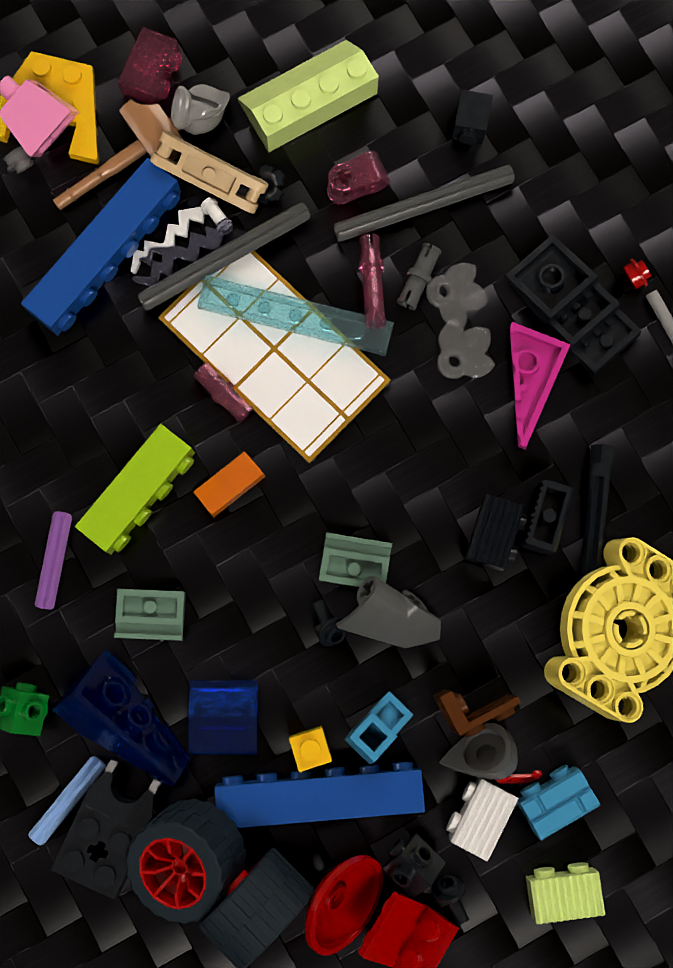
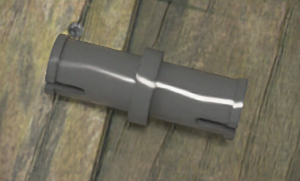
[397,243,442,310]

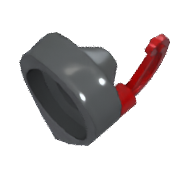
[439,723,542,784]

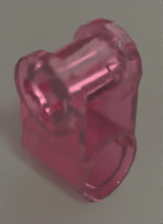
[327,151,390,204]

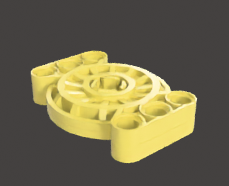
[544,537,673,723]

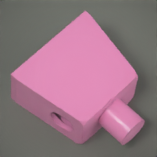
[0,75,79,157]

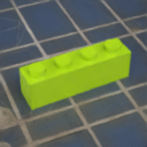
[75,424,195,555]

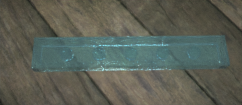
[197,275,394,356]

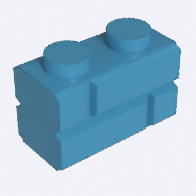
[517,765,600,840]

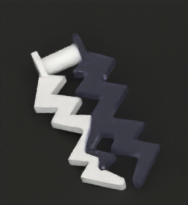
[131,197,233,286]

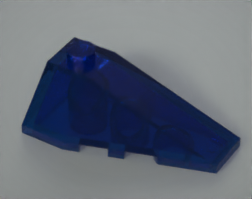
[53,650,190,786]

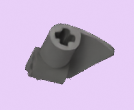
[336,576,441,648]

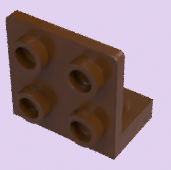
[433,689,521,738]

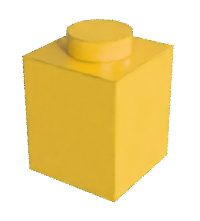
[289,726,332,772]

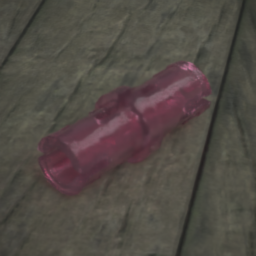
[193,362,254,423]

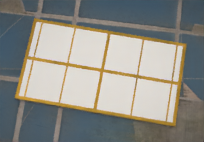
[158,251,391,464]

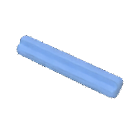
[28,756,106,846]

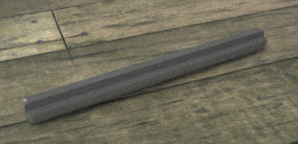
[334,165,515,241]
[138,202,310,310]

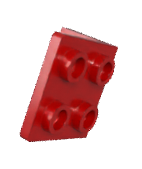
[358,891,459,968]

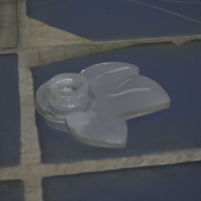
[426,263,488,327]
[437,319,495,379]

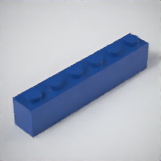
[21,158,181,336]
[215,761,425,828]

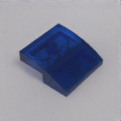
[188,680,258,754]

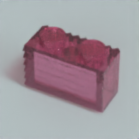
[118,27,182,105]

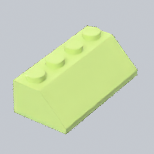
[238,40,379,152]

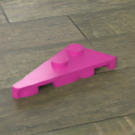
[510,322,570,450]

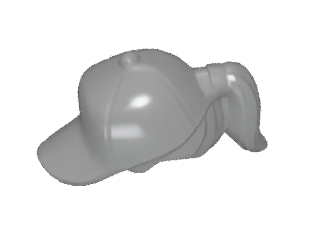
[171,84,230,135]

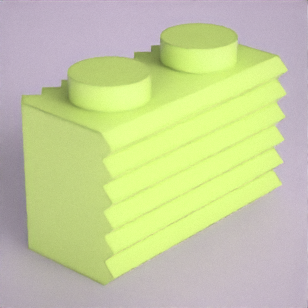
[526,862,605,924]

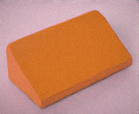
[193,451,265,517]

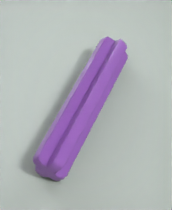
[35,511,72,610]

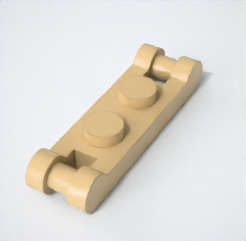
[150,130,269,214]

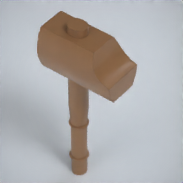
[53,99,183,210]

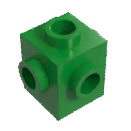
[0,682,49,736]

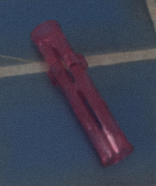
[359,234,386,329]

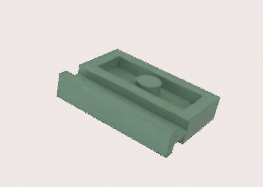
[319,533,392,587]
[114,589,186,641]

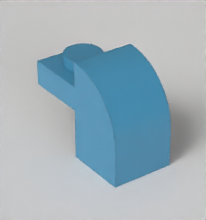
[344,691,413,764]

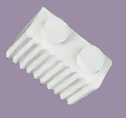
[446,777,519,862]

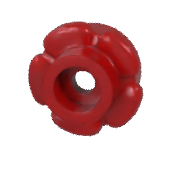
[623,259,651,289]

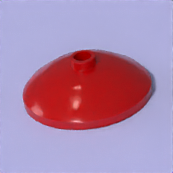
[305,855,384,956]

